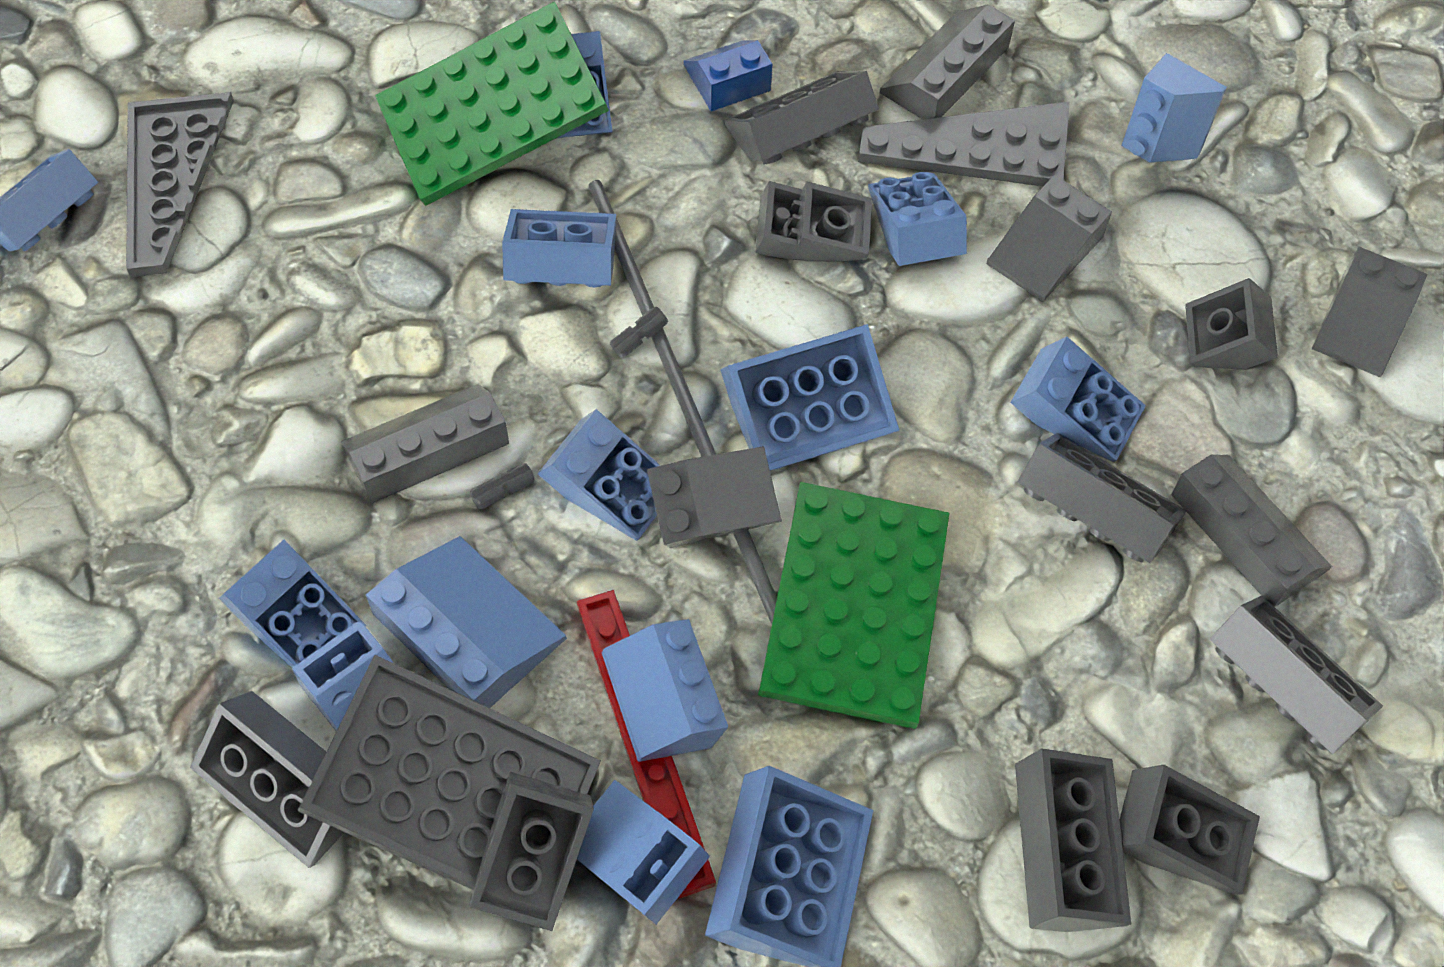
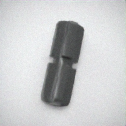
[610,307,668,358]
[470,463,535,509]

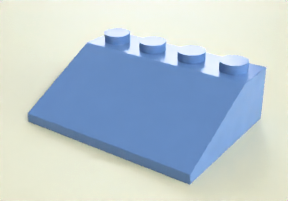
[720,324,900,471]
[366,536,567,708]
[705,766,873,967]

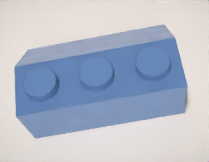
[1121,53,1227,163]
[0,149,98,251]
[502,209,616,287]
[601,619,728,762]

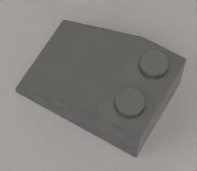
[986,175,1112,302]
[1312,247,1428,377]
[647,446,782,548]
[1119,765,1260,895]
[469,772,594,931]

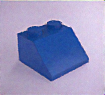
[683,40,773,112]

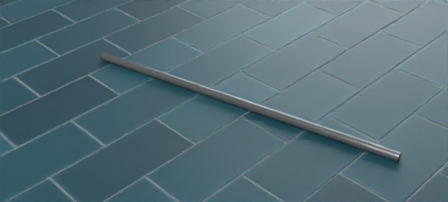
[588,180,777,625]

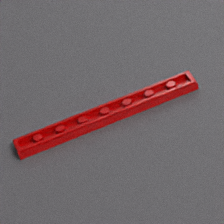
[576,590,716,900]

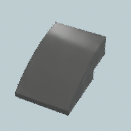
[755,181,872,262]

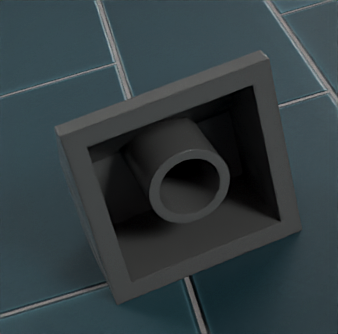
[1185,278,1278,370]

